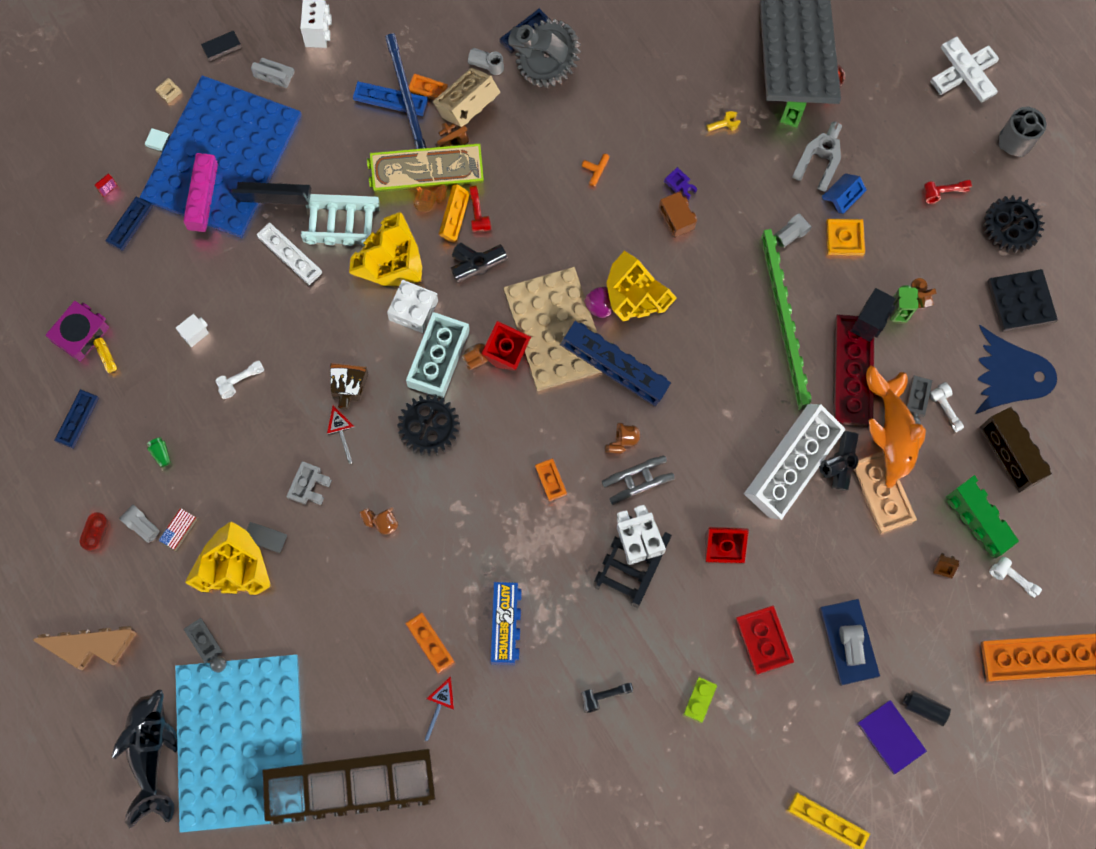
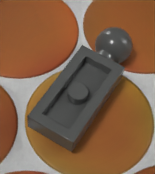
[906,375,933,424]
[184,618,226,673]

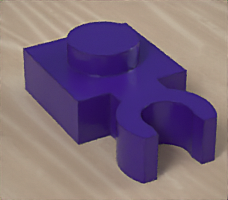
[664,167,697,200]

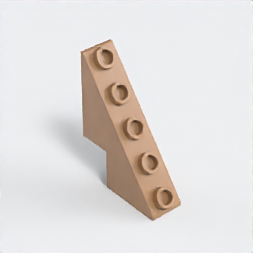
[33,626,136,671]

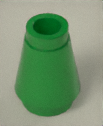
[147,437,171,467]

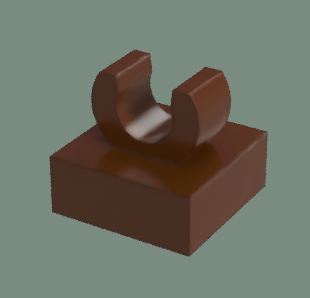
[933,553,959,578]

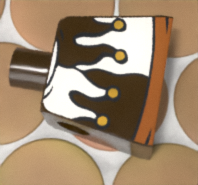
[330,363,368,410]

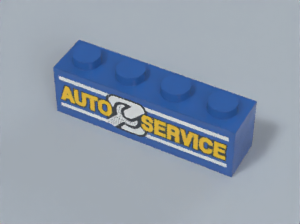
[491,582,522,665]

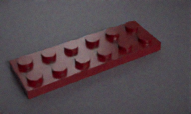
[834,314,874,426]

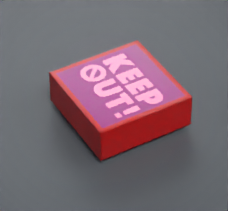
[94,173,117,197]

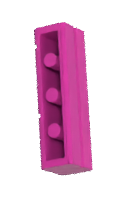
[183,153,218,232]

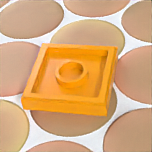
[826,219,865,256]

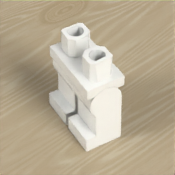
[617,505,666,565]

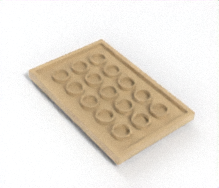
[504,267,601,391]

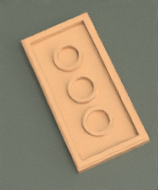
[853,451,917,534]

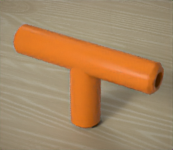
[582,154,609,187]

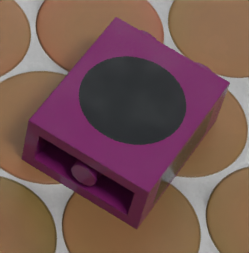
[45,300,109,362]

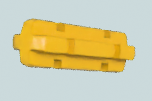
[93,337,117,373]

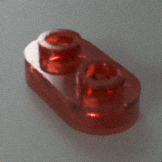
[80,512,109,552]

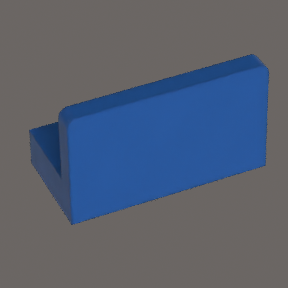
[822,173,866,214]

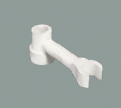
[215,361,264,399]
[929,382,964,433]
[989,556,1042,598]

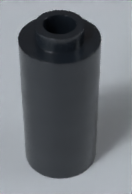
[903,691,951,727]

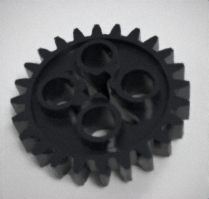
[983,195,1045,253]
[397,394,460,456]

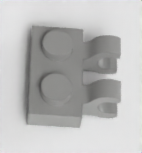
[286,461,332,505]

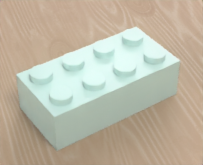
[406,312,469,399]

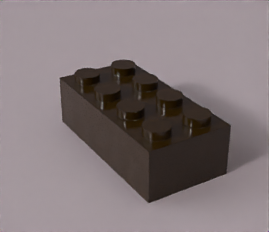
[980,407,1052,493]

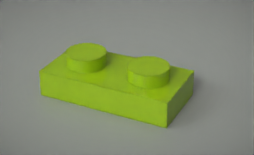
[683,677,717,723]

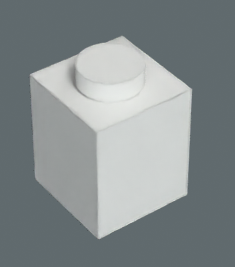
[176,314,209,347]

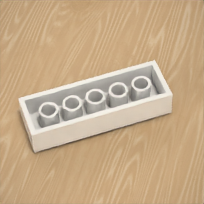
[744,404,845,520]

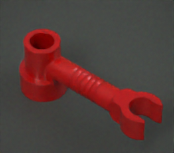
[924,180,972,204]
[470,185,491,232]

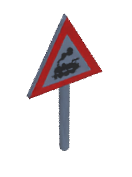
[425,676,454,741]

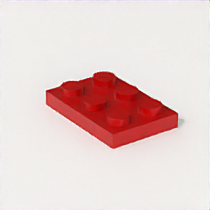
[735,605,794,675]

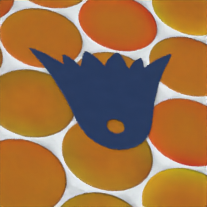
[975,325,1057,414]

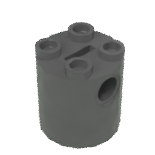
[999,107,1047,157]

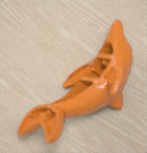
[866,365,926,488]

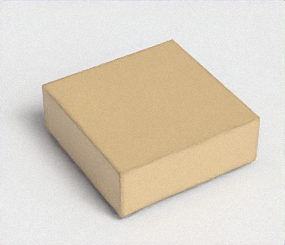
[155,78,182,103]

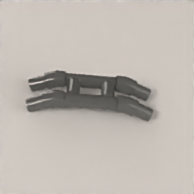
[602,455,675,505]

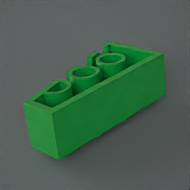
[946,475,1019,559]

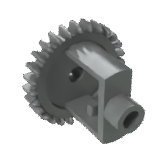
[509,19,581,88]

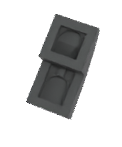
[246,522,287,554]

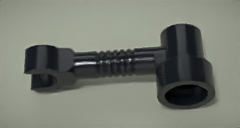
[581,682,633,713]

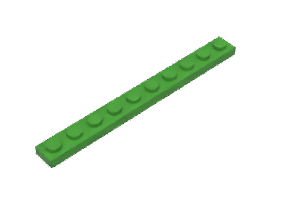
[761,229,811,410]

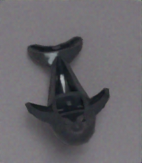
[112,690,178,828]

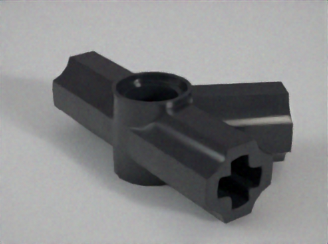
[450,242,508,283]
[819,431,859,491]

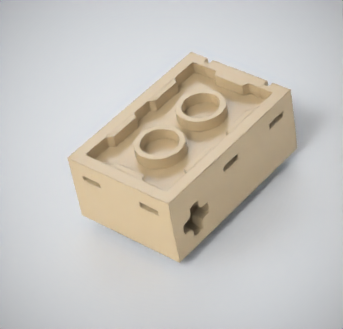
[433,68,500,127]

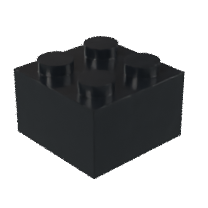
[850,288,896,342]

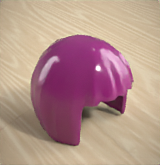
[584,287,613,318]

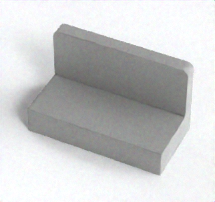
[251,58,295,88]

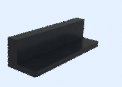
[231,182,312,205]

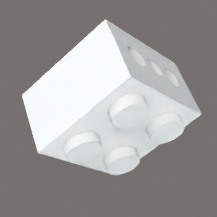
[301,0,332,48]
[387,280,438,333]

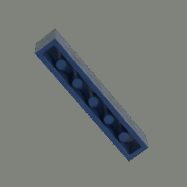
[560,321,671,406]

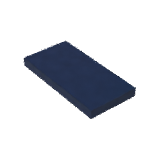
[819,599,880,686]

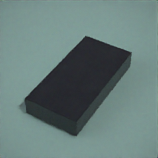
[201,30,242,62]

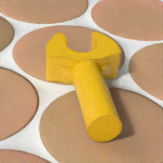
[706,111,741,132]

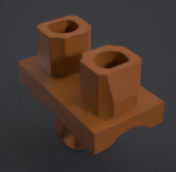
[435,122,469,147]
[911,278,937,309]

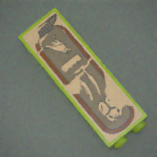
[367,144,484,192]

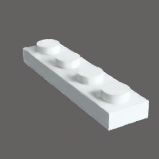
[941,37,998,103]
[930,45,999,95]
[256,223,322,285]

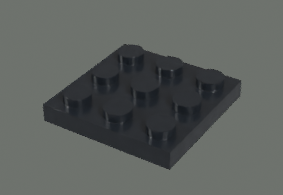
[988,269,1058,332]

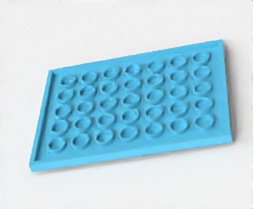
[175,655,306,833]

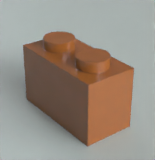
[659,191,697,238]

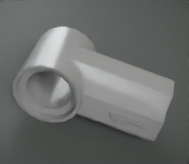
[468,48,504,75]
[774,213,812,248]
[119,505,160,543]
[840,625,865,666]

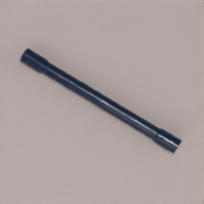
[385,34,427,149]

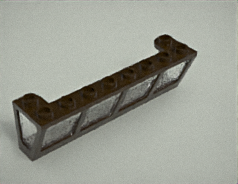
[263,749,435,825]

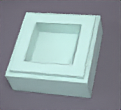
[145,128,170,152]

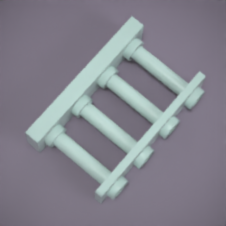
[301,194,380,246]

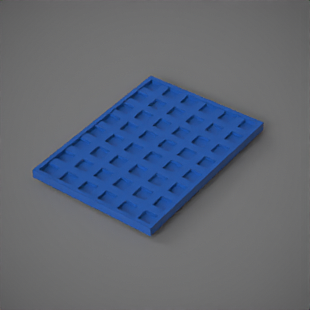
[139,75,302,238]

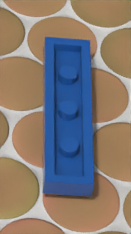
[353,81,428,116]

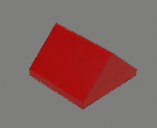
[482,321,531,371]
[705,527,749,563]

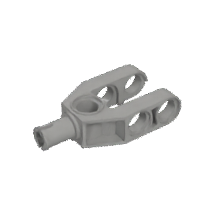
[792,122,842,192]

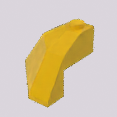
[349,212,422,286]
[606,250,676,321]
[185,521,270,595]

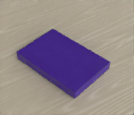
[857,700,927,775]

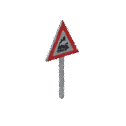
[327,405,355,464]

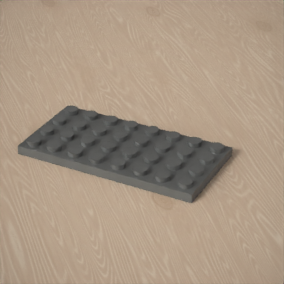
[760,0,841,104]

